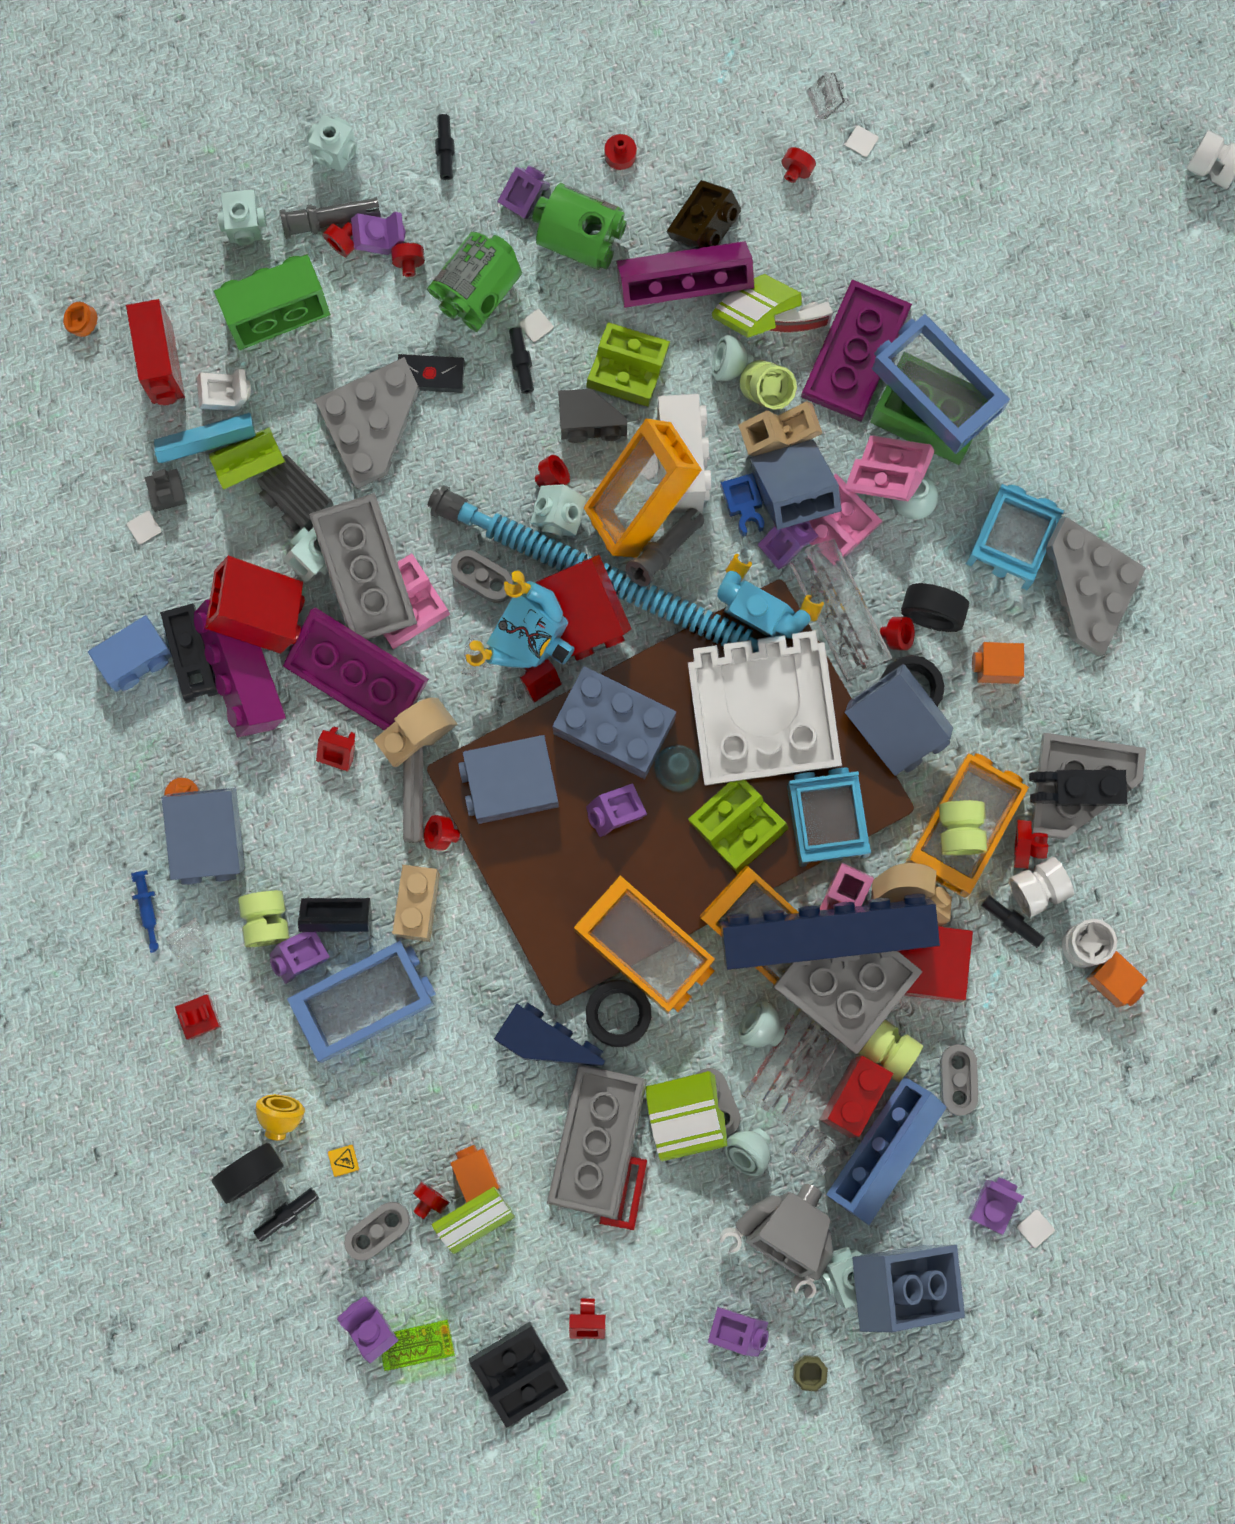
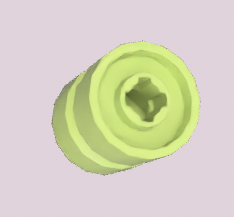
[740,360,797,410]
[939,800,987,856]
[238,890,290,947]
[857,1020,923,1083]

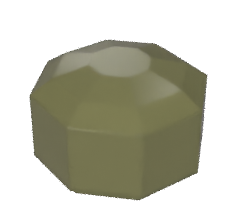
[792,1355,828,1392]

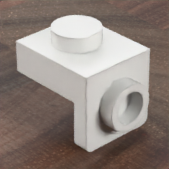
[197,368,251,411]

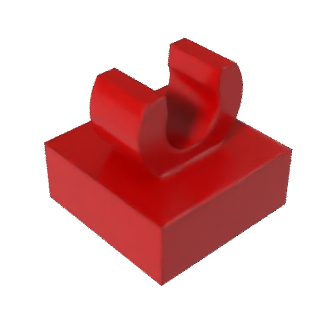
[520,659,562,703]
[316,726,355,772]
[1014,820,1048,869]
[175,994,221,1040]
[569,1298,606,1339]

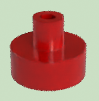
[604,134,637,170]
[781,147,816,183]
[322,222,354,258]
[391,243,425,277]
[535,455,570,487]
[879,617,915,651]
[424,815,460,851]
[413,1181,450,1219]

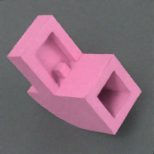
[820,862,874,910]

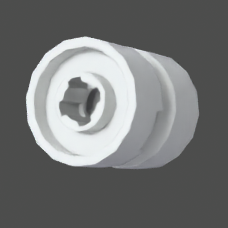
[1186,130,1235,190]
[1009,857,1074,918]
[1061,919,1117,968]

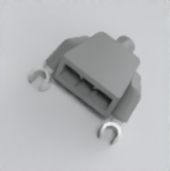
[719,1184,833,1298]

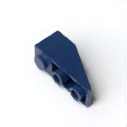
[494,1002,606,1067]

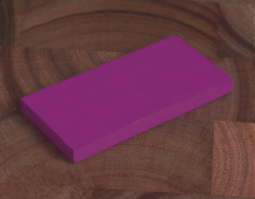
[801,279,912,422]
[283,607,429,730]

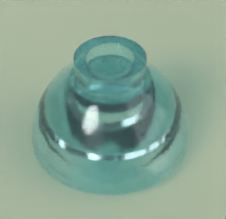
[654,744,702,792]

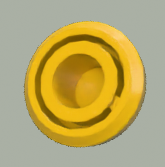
[255,1094,305,1141]

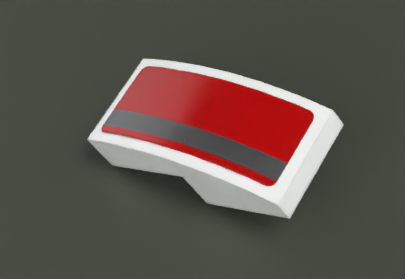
[768,301,833,333]

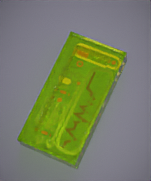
[381,1319,456,1372]

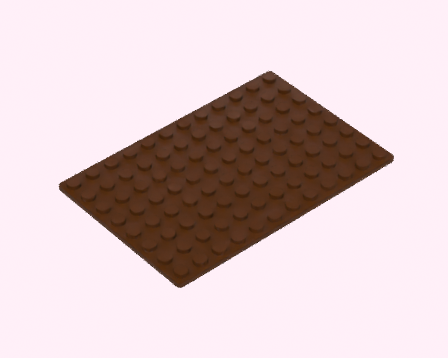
[427,579,914,1006]

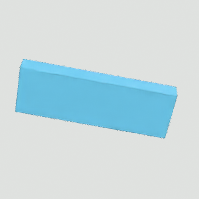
[154,413,256,463]

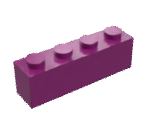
[616,241,755,308]
[193,599,286,738]

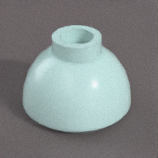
[712,335,754,381]
[892,476,938,519]
[738,1000,785,1047]
[724,1128,771,1176]

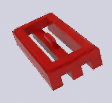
[599,1157,647,1230]

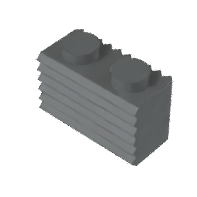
[257,454,334,532]

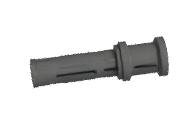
[280,197,381,239]
[625,508,704,586]

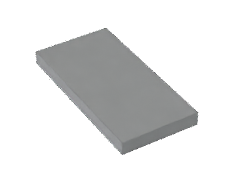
[309,493,417,640]
[547,1064,647,1220]

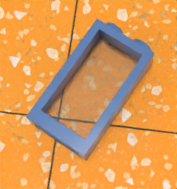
[872,314,1010,454]
[287,940,436,1063]

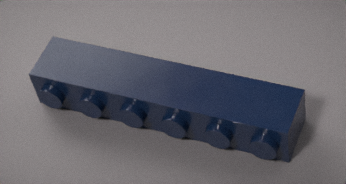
[720,894,940,970]

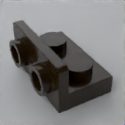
[666,180,741,249]

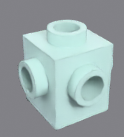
[307,114,357,173]
[217,189,267,245]
[530,484,587,539]
[282,527,328,583]
[821,1247,863,1308]

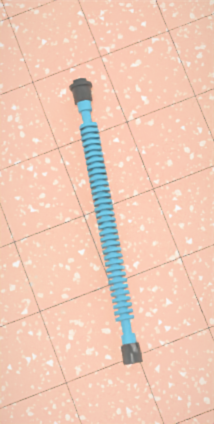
[428,485,789,653]

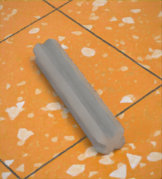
[403,746,423,843]

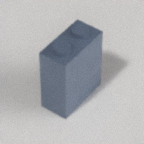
[750,439,842,530]
[845,664,953,776]
[458,735,559,824]
[161,787,245,885]

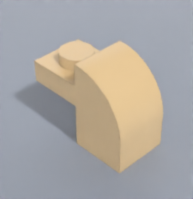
[738,401,823,456]
[374,698,458,767]
[871,863,952,927]

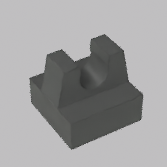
[145,469,187,512]

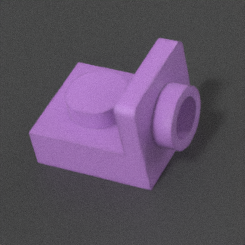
[497,165,550,219]
[351,212,406,255]
[758,521,818,570]
[586,783,647,837]
[270,932,330,984]
[969,1177,1024,1235]
[337,1297,399,1363]
[708,1307,769,1357]

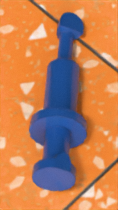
[131,870,159,953]

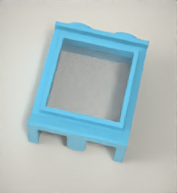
[966,484,1064,590]
[787,768,871,867]

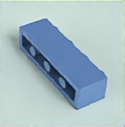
[826,1076,947,1225]

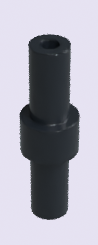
[435,114,455,180]
[509,327,534,394]
[981,895,1045,948]
[253,1187,319,1242]

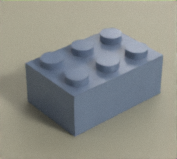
[552,666,676,779]
[852,1244,965,1332]

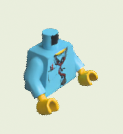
[718,554,824,639]
[465,571,575,668]

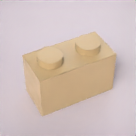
[392,865,440,942]

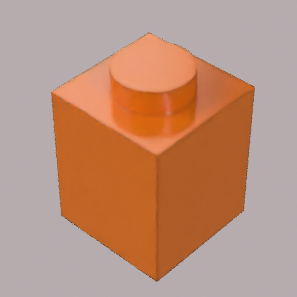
[972,642,1024,684]
[1086,951,1148,1008]
[450,1145,501,1203]

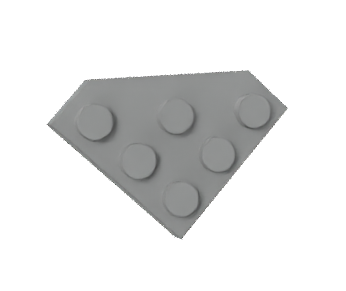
[315,357,420,489]
[1046,517,1146,656]
[1032,733,1146,840]
[773,951,923,1055]

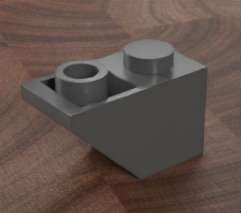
[558,389,627,443]

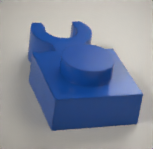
[720,473,765,537]

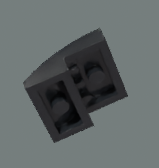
[469,1322,568,1428]

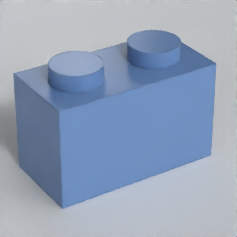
[87,615,172,692]

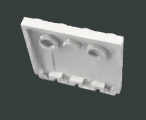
[688,630,842,785]

